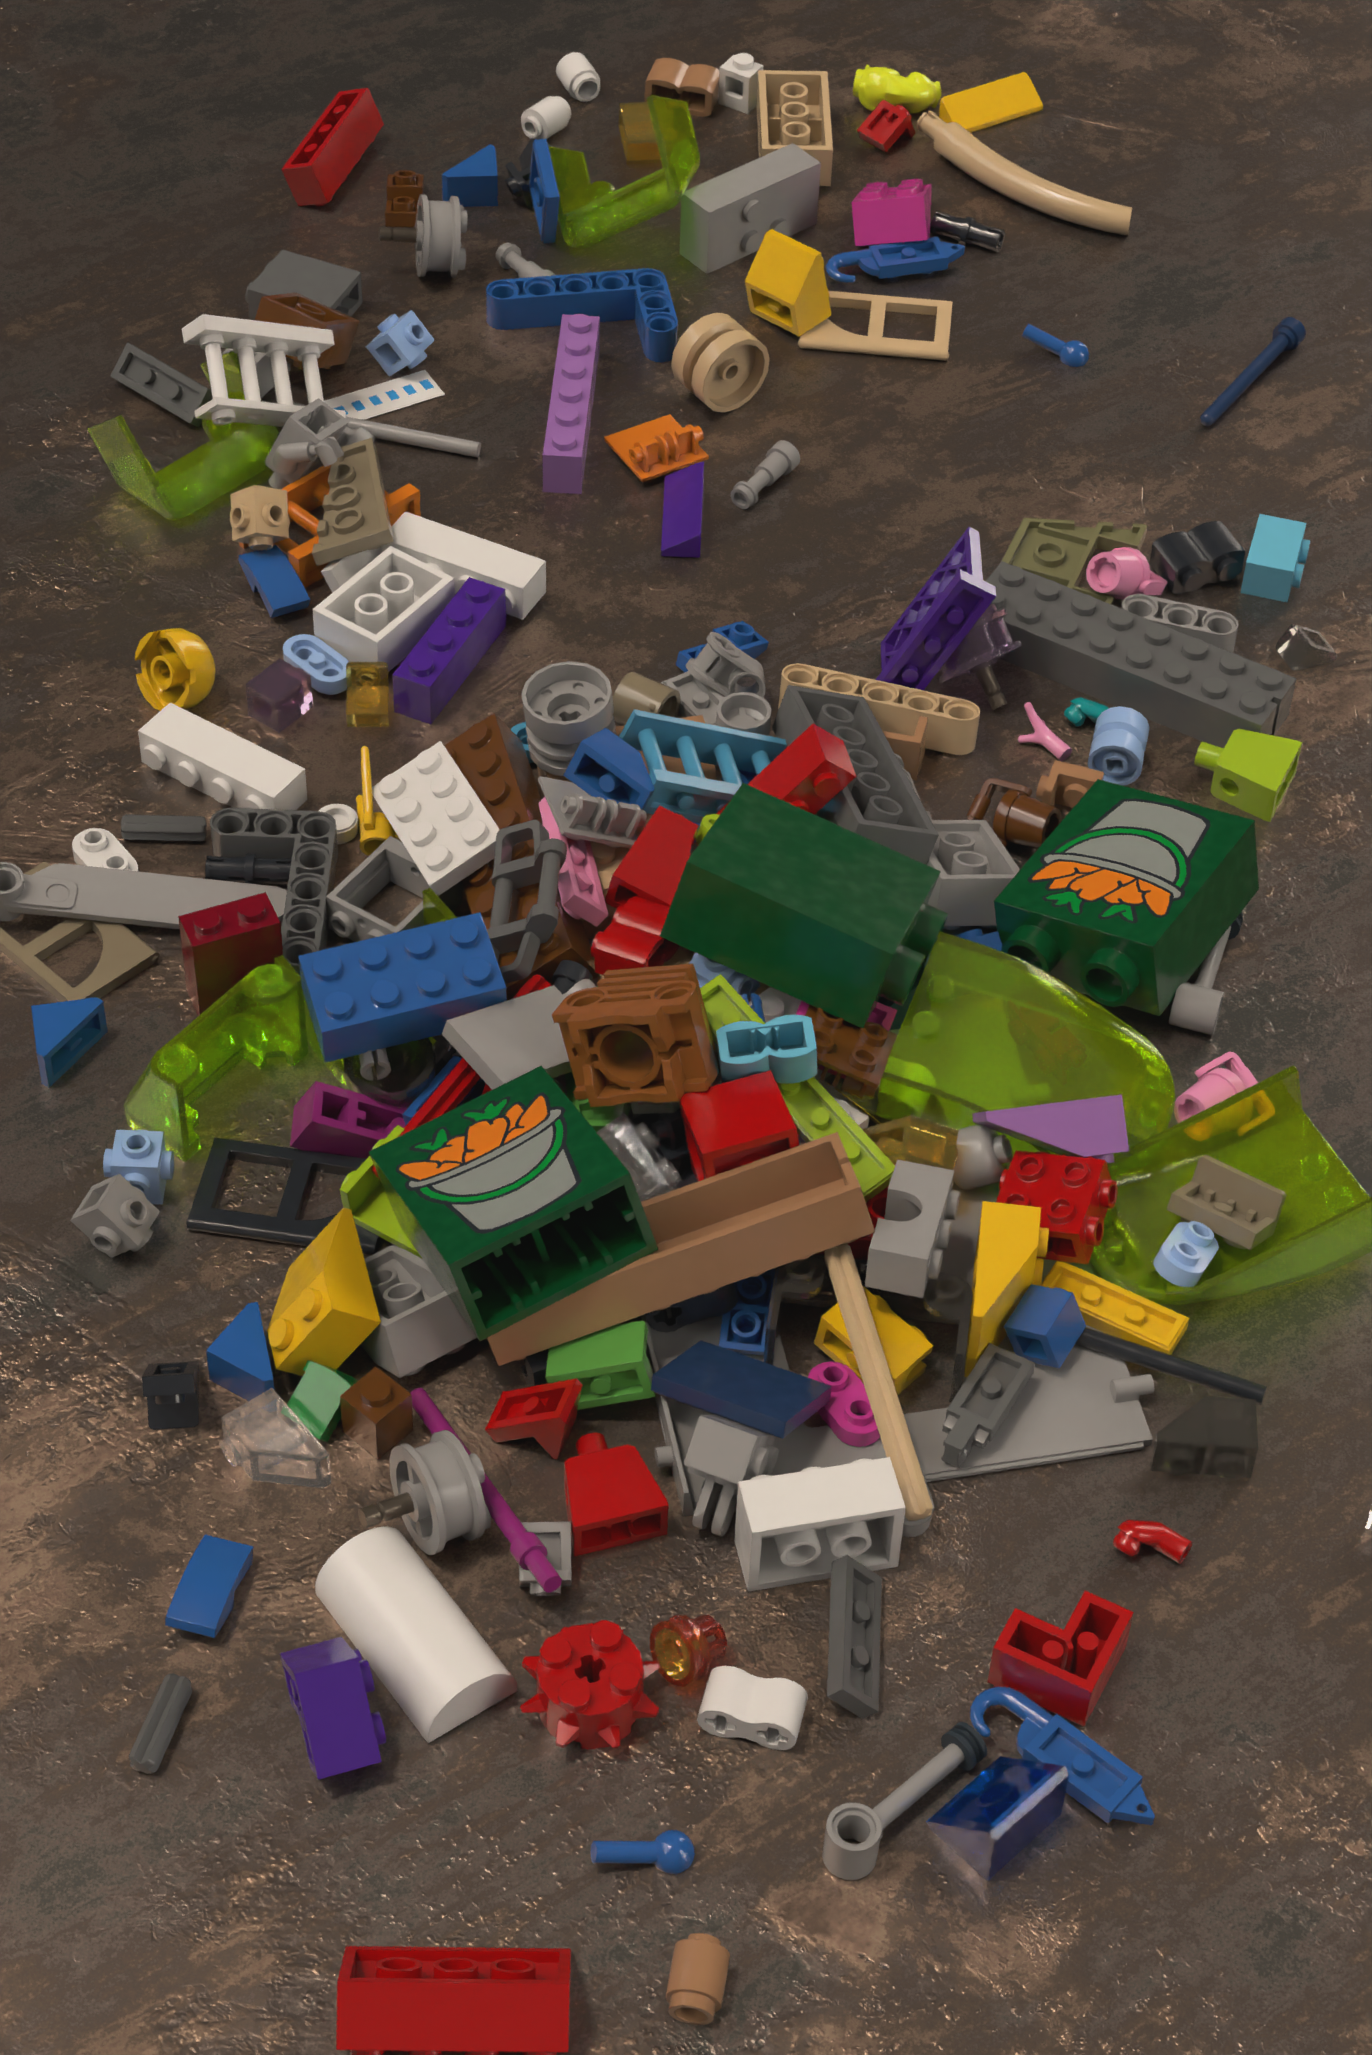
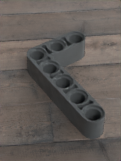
[210,808,338,996]

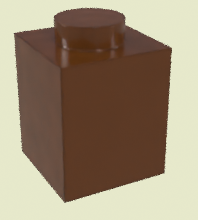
[340,1367,413,1460]

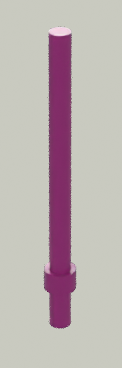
[411,1388,562,1592]

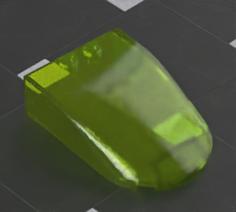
[876,931,1175,1176]
[1090,1065,1372,1305]

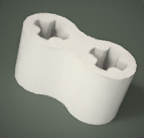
[697,1666,808,1750]

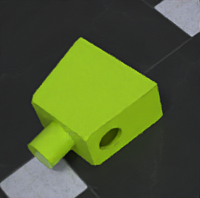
[1194,729,1302,822]

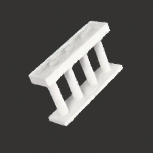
[182,314,346,427]

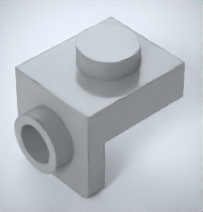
[519,1521,572,1596]

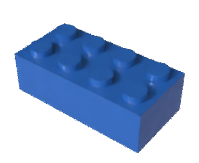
[298,912,507,1063]

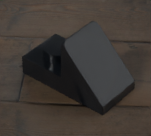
[142,1361,199,1430]

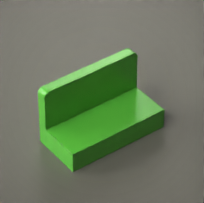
[546,1321,656,1410]

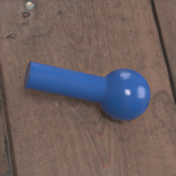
[1022,323,1089,367]
[591,1830,695,1874]

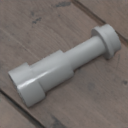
[496,243,555,278]
[731,440,800,509]

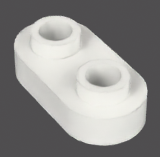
[72,828,139,872]

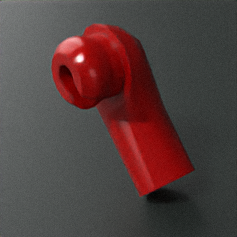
[1113,1519,1193,1564]

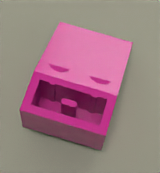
[852,179,932,246]

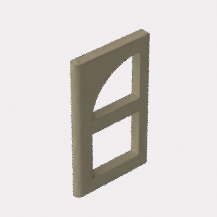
[0,862,159,1002]

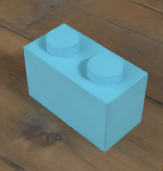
[1240,514,1311,603]

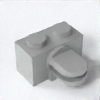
[683,1415,779,1537]

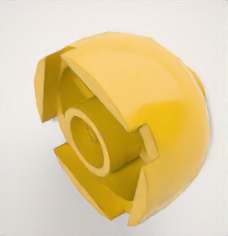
[135,628,215,711]

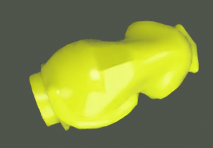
[853,65,942,114]

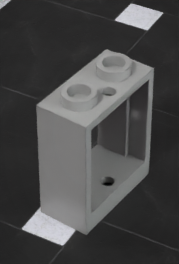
[326,836,462,942]

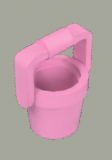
[1086,547,1167,599]
[1174,1052,1273,1137]

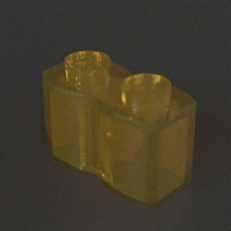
[619,101,675,165]

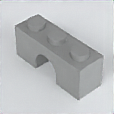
[865,1160,960,1298]

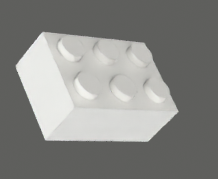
[313,546,455,680]
[734,1457,905,1592]

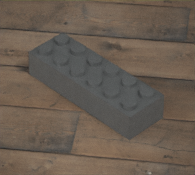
[772,685,939,865]

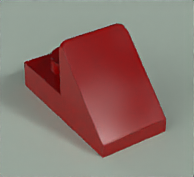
[485,1378,583,1460]

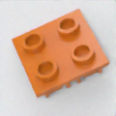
[604,414,709,482]

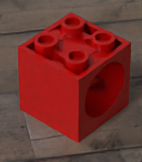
[679,1070,799,1182]

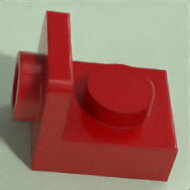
[857,100,916,153]

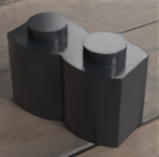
[1149,521,1245,594]

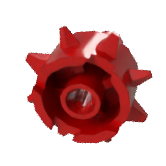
[520,1620,660,1750]

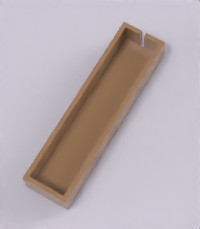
[487,1132,875,1366]

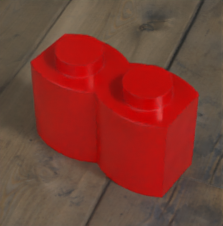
[591,896,680,975]

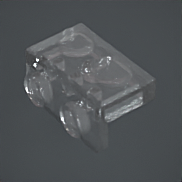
[597,1113,682,1202]

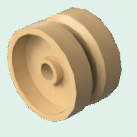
[671,312,770,413]

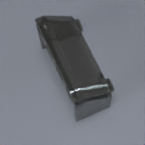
[763,1256,973,1402]

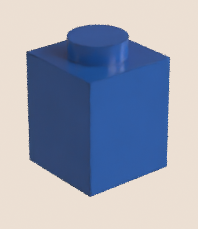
[1004,1284,1086,1369]

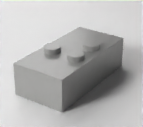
[680,143,821,274]

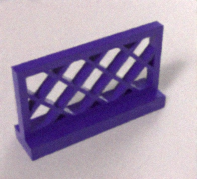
[875,527,996,690]

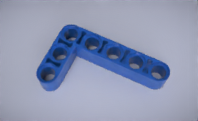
[486,268,678,362]

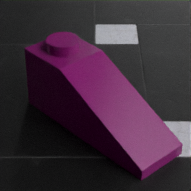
[290,1081,408,1159]

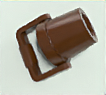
[966,778,1061,848]

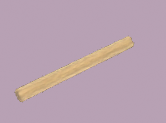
[824,1244,933,1521]

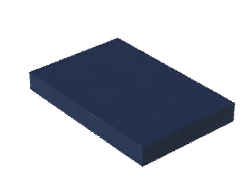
[651,1340,832,1439]

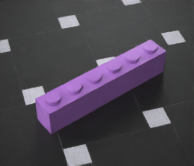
[543,314,600,494]

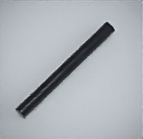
[1075,1327,1267,1405]

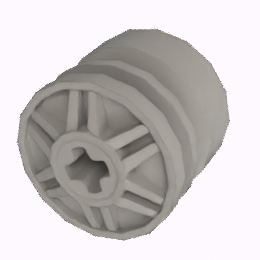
[521,661,616,776]

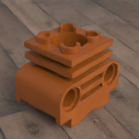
[552,964,719,1107]

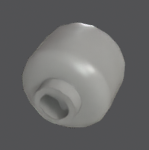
[939,1124,1013,1190]

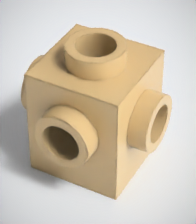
[230,485,290,550]

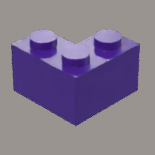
[280,1637,386,1780]

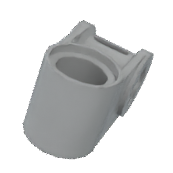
[686,632,766,697]

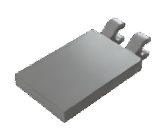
[442,979,596,1090]

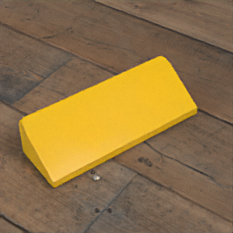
[939,72,1043,133]

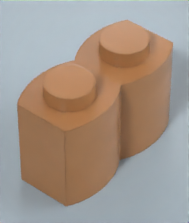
[644,58,720,117]

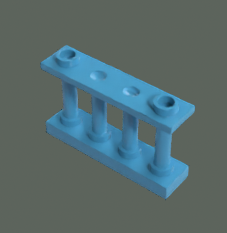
[619,709,787,823]

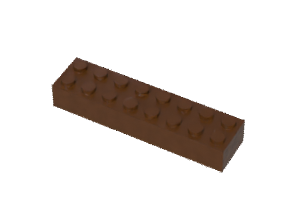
[444,713,600,1000]

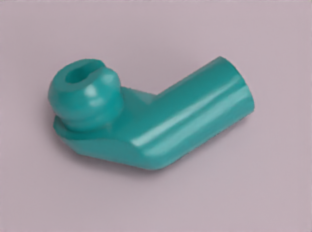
[1064,697,1109,726]

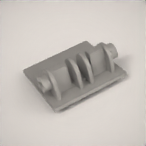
[538,776,647,848]

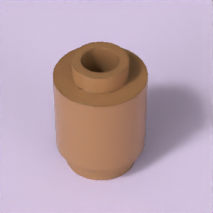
[665,1933,730,2025]

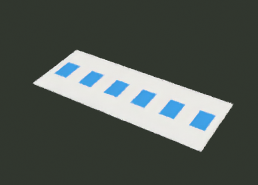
[324,370,445,420]

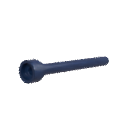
[1200,317,1306,426]

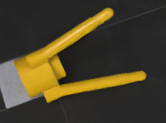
[356,746,401,856]

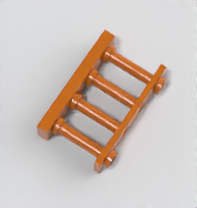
[239,465,421,588]

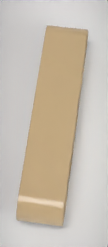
[778,663,980,755]

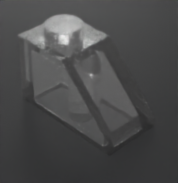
[220,1388,331,1488]

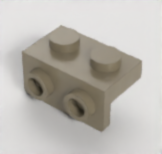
[1166,1155,1286,1250]

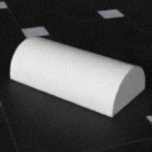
[315,1526,517,1743]

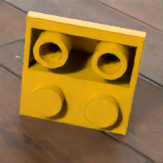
[745,229,831,337]

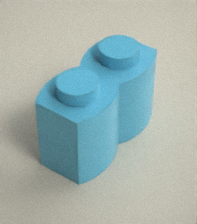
[716,1015,817,1084]

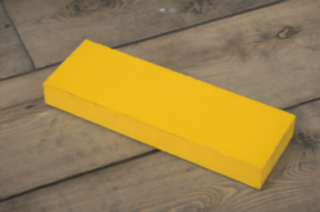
[1041,1261,1189,1355]

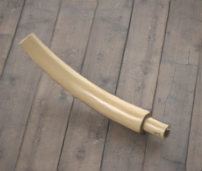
[917,111,1132,236]

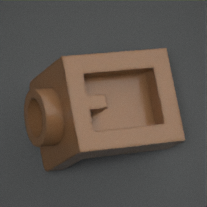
[1036,760,1104,808]

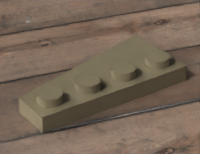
[312,438,394,566]

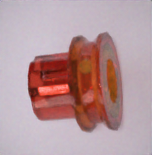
[650,1615,727,1687]

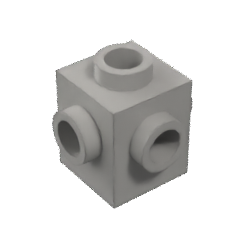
[70,1174,160,1258]

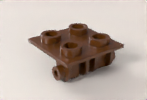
[805,1005,898,1099]

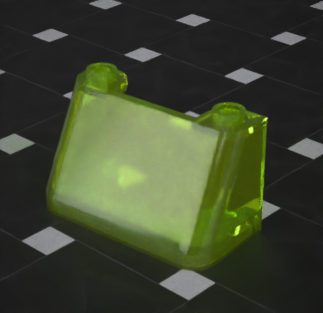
[124,964,308,1162]

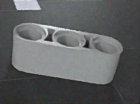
[1121,594,1238,653]

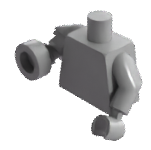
[265,398,375,489]

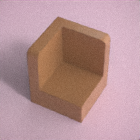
[883,716,928,781]

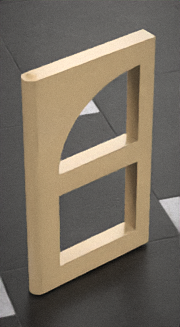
[798,291,953,361]

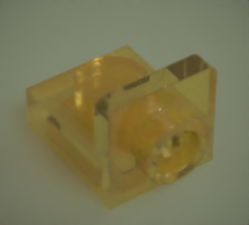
[346,662,389,727]

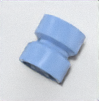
[1087,706,1150,786]

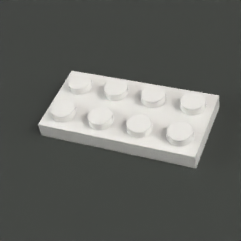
[372,741,500,897]

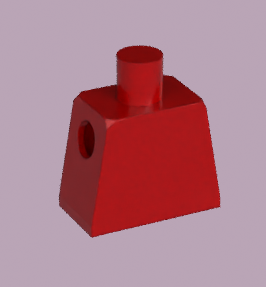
[564,1432,669,1557]

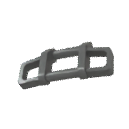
[487,819,567,984]

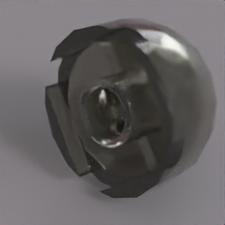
[343,1037,436,1109]

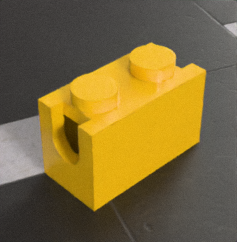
[814,1286,934,1395]

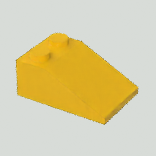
[964,1201,1049,1377]
[267,1207,381,1376]

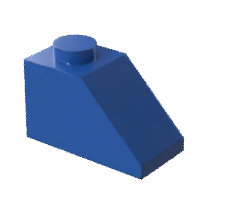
[563,728,655,810]

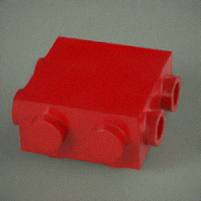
[996,1150,1117,1265]

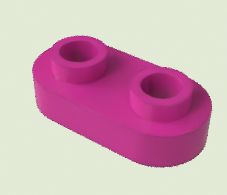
[808,1362,880,1447]

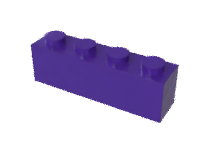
[393,577,506,724]

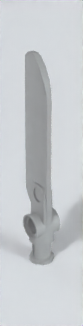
[0,862,287,930]

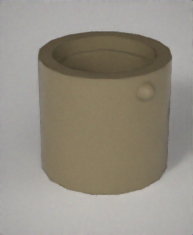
[613,672,681,726]

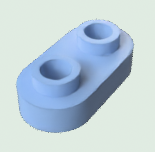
[283,634,352,695]
[1153,1221,1219,1288]

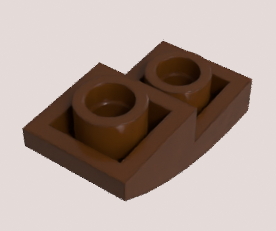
[385,170,424,227]

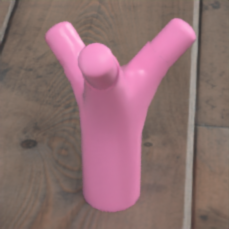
[1018,702,1072,761]

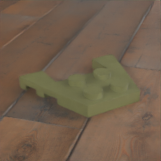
[1002,518,1148,605]

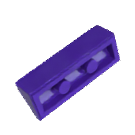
[661,462,704,558]

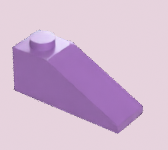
[972,1094,1129,1163]

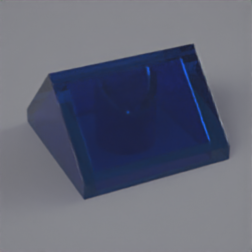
[926,1756,1069,1881]

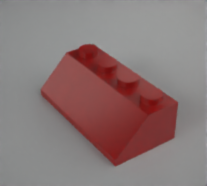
[336,1946,571,2055]

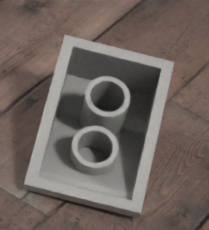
[927,820,1020,930]
[360,1244,477,1378]

